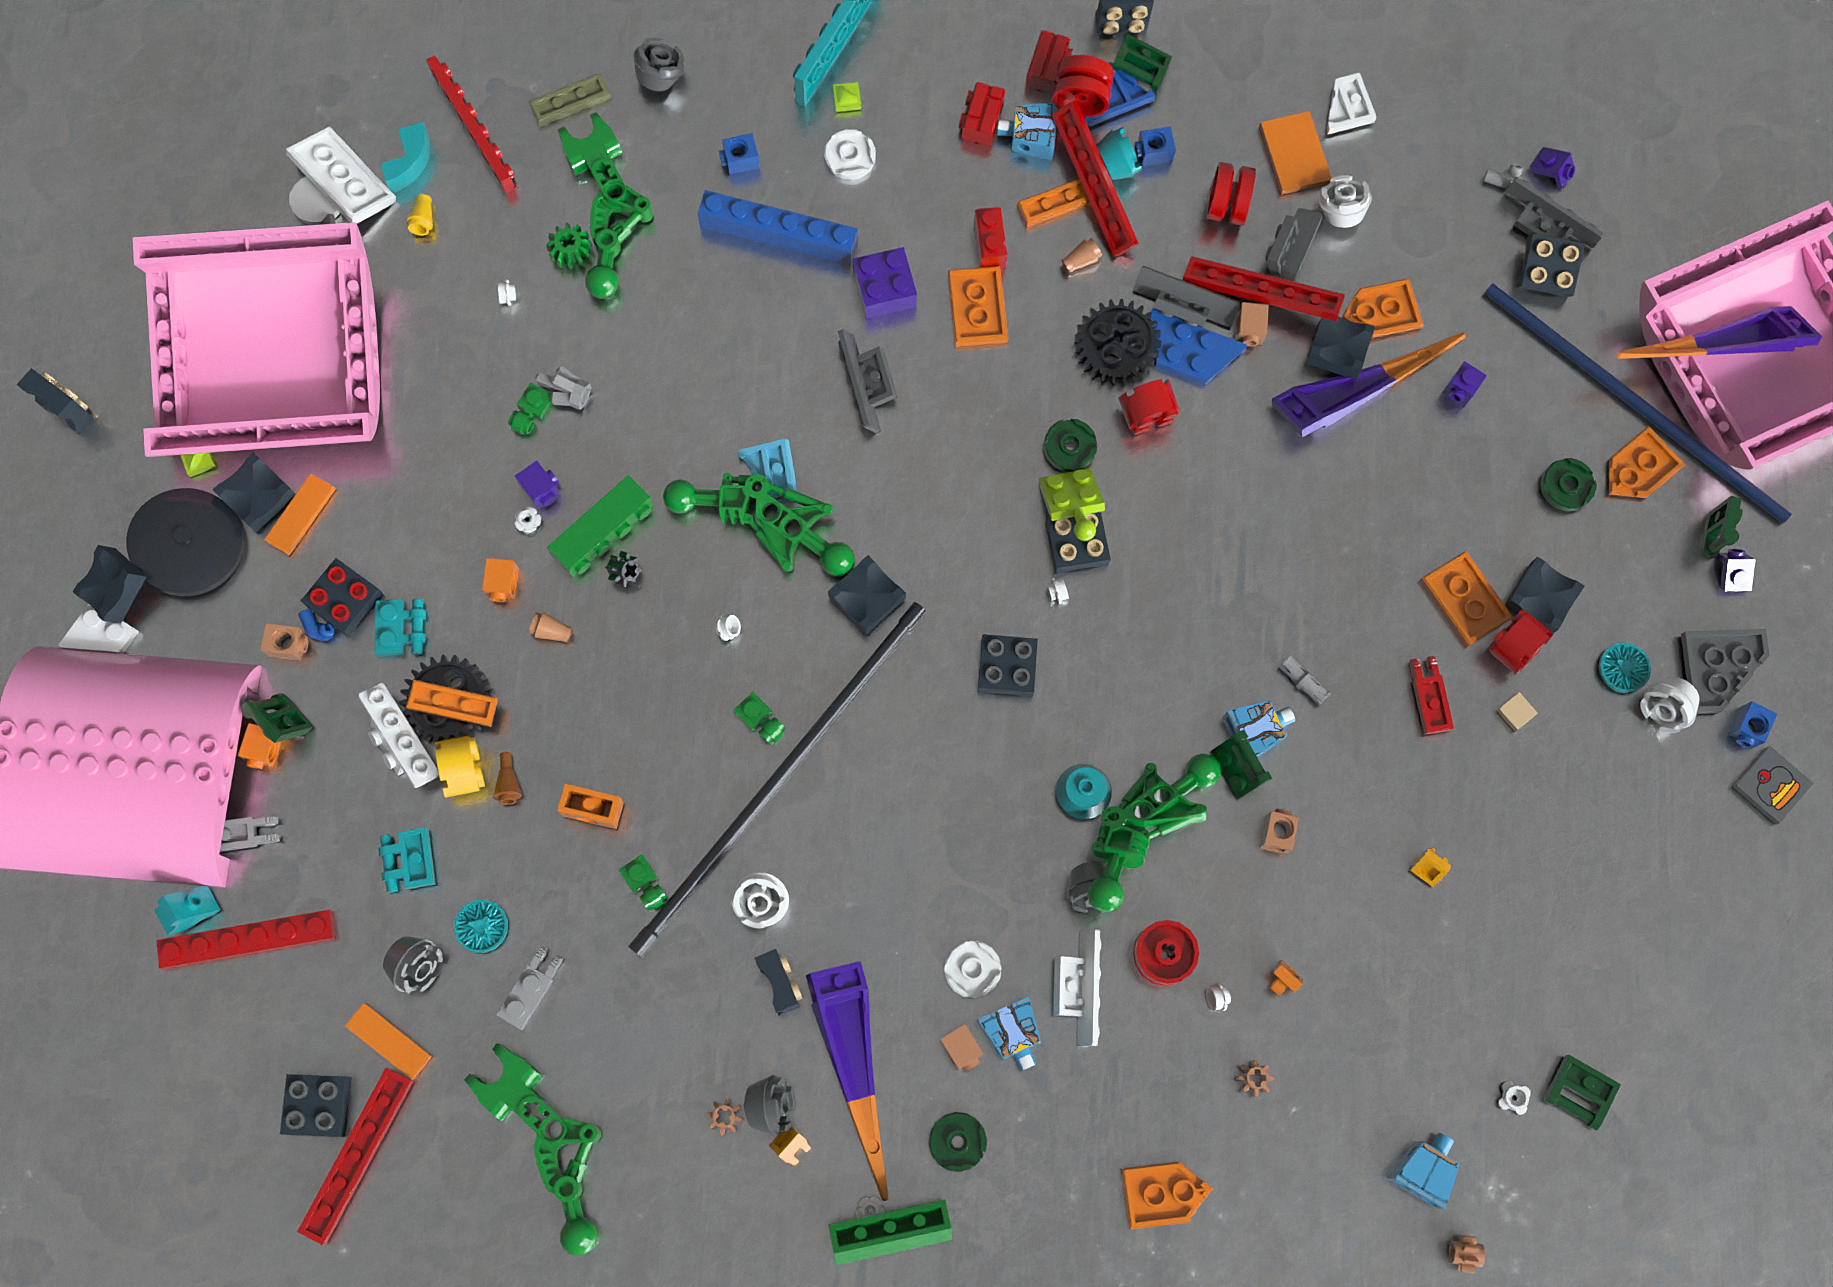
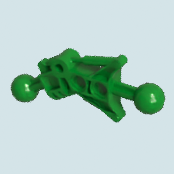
[663,473,855,576]
[1087,753,1221,913]

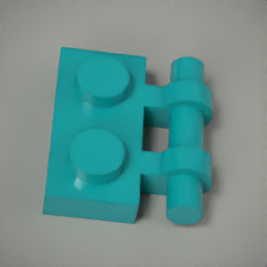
[374,599,426,657]
[378,827,436,893]

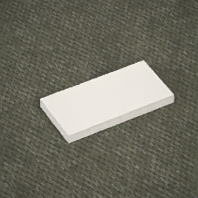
[286,126,396,224]

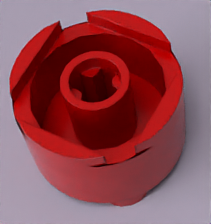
[1118,379,1180,435]
[1487,609,1554,675]

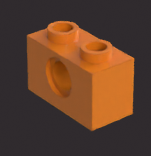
[557,784,624,829]

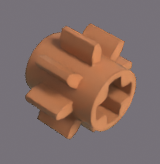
[1236,1060,1274,1097]
[706,1098,743,1136]
[1449,1235,1485,1273]

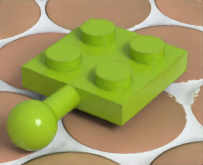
[1039,468,1105,541]

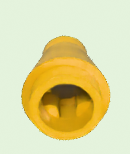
[406,194,433,235]

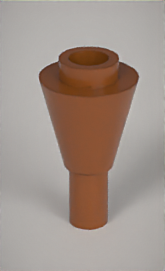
[493,752,522,805]

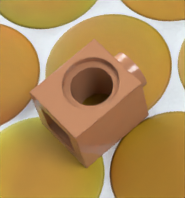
[1236,302,1269,346]
[260,623,308,661]
[1260,809,1299,854]
[939,1024,983,1072]

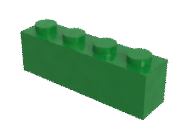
[547,475,653,577]
[828,1200,952,1265]

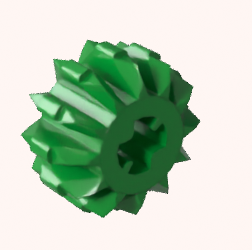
[546,223,592,270]

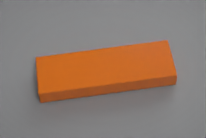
[1017,179,1091,228]
[264,473,335,556]
[406,680,498,727]
[345,1003,433,1080]

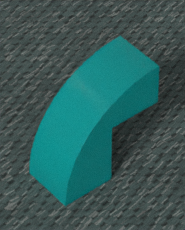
[380,122,431,193]

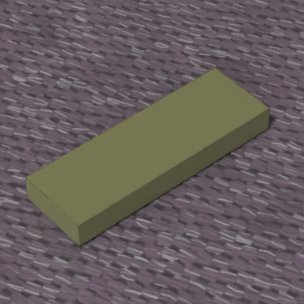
[529,73,611,127]

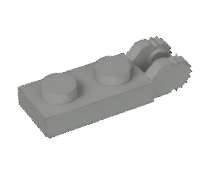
[220,816,280,852]
[496,946,563,1030]

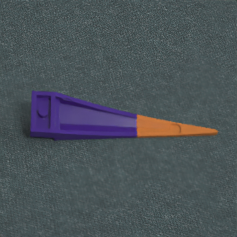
[1616,306,1822,359]
[1271,332,1465,437]
[806,961,888,1201]

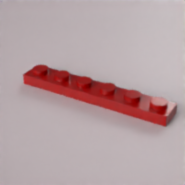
[426,55,515,194]
[1052,101,1139,257]
[1183,256,1345,322]
[156,910,336,969]
[297,1068,414,1245]

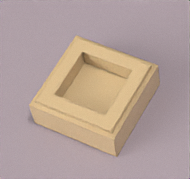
[1496,692,1538,731]

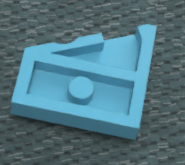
[737,439,798,498]

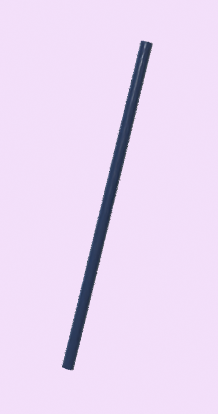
[1484,283,1792,524]

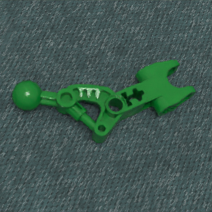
[557,112,653,299]
[464,1043,602,1256]

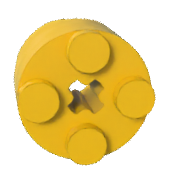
[434,735,485,798]

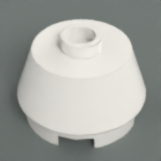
[1318,175,1372,228]
[1640,677,1699,733]
[731,873,789,929]

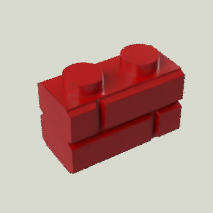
[1025,30,1073,94]
[958,82,1006,146]
[974,207,1007,269]

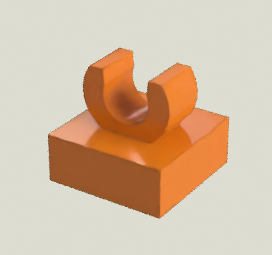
[1270,960,1304,996]

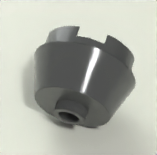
[634,38,684,91]
[1067,861,1123,913]
[383,936,443,994]
[744,1075,795,1135]

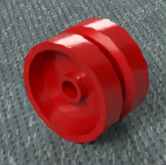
[1052,55,1114,118]
[1207,161,1256,226]
[1131,920,1200,987]

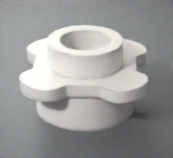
[1498,1081,1531,1115]

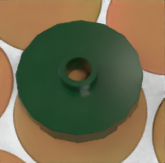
[1044,419,1097,472]
[1540,458,1597,511]
[928,1112,987,1172]

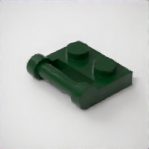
[1112,34,1172,91]
[1701,496,1743,559]
[241,693,313,743]
[1211,729,1273,799]
[1543,1055,1621,1131]

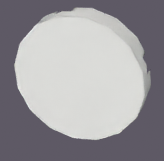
[824,129,875,180]
[289,176,340,225]
[944,941,1001,999]

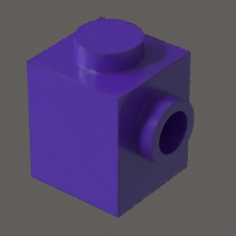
[1442,361,1487,407]
[515,460,560,509]

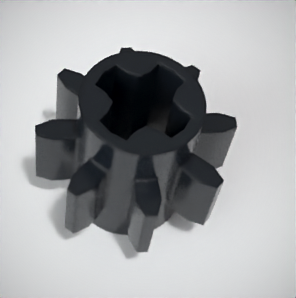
[605,551,641,587]

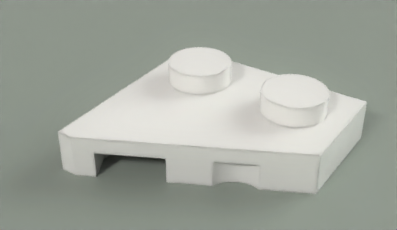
[1327,73,1377,134]
[58,604,139,653]

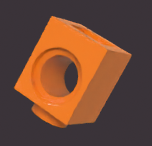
[482,558,519,602]
[238,723,282,770]

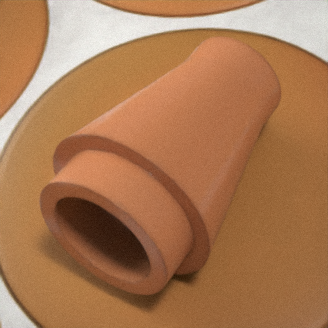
[1061,238,1102,273]
[529,612,572,643]

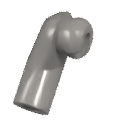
[1483,163,1523,188]

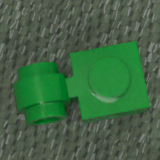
[508,382,552,434]
[733,692,785,744]
[618,854,667,911]

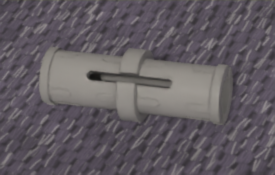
[1279,655,1331,706]

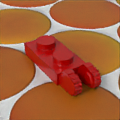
[1410,656,1454,735]

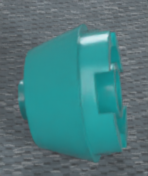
[1096,127,1142,180]
[1056,764,1112,819]

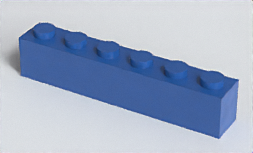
[698,190,858,265]

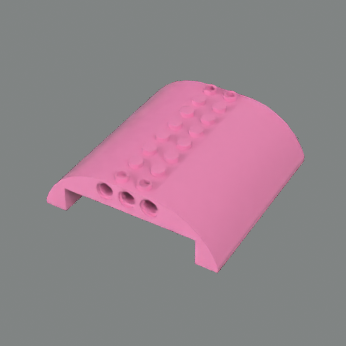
[1639,200,1833,470]
[133,222,380,457]
[0,646,262,887]

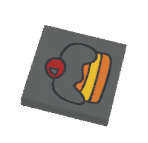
[1732,746,1814,825]

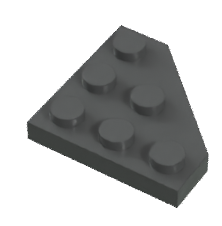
[1681,629,1770,714]

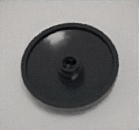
[126,488,244,596]

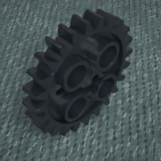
[1075,299,1161,384]
[399,654,493,742]

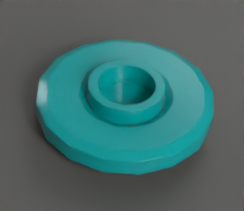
[1598,642,1651,693]
[454,900,508,953]

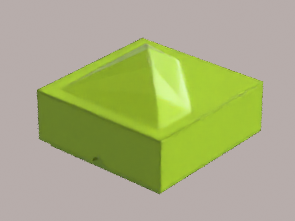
[833,82,861,112]
[181,453,216,477]

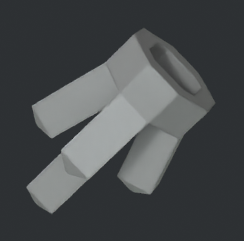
[535,366,591,410]

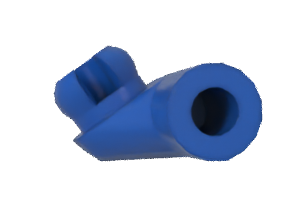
[298,609,335,641]

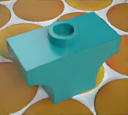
[154,886,220,935]

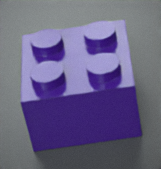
[852,247,917,319]

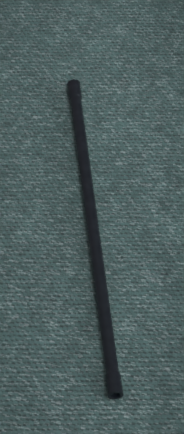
[628,602,927,957]

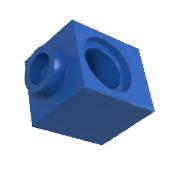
[1134,127,1176,167]
[719,133,760,175]
[1728,701,1777,748]

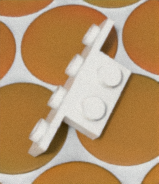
[358,683,439,788]
[1053,929,1101,1046]

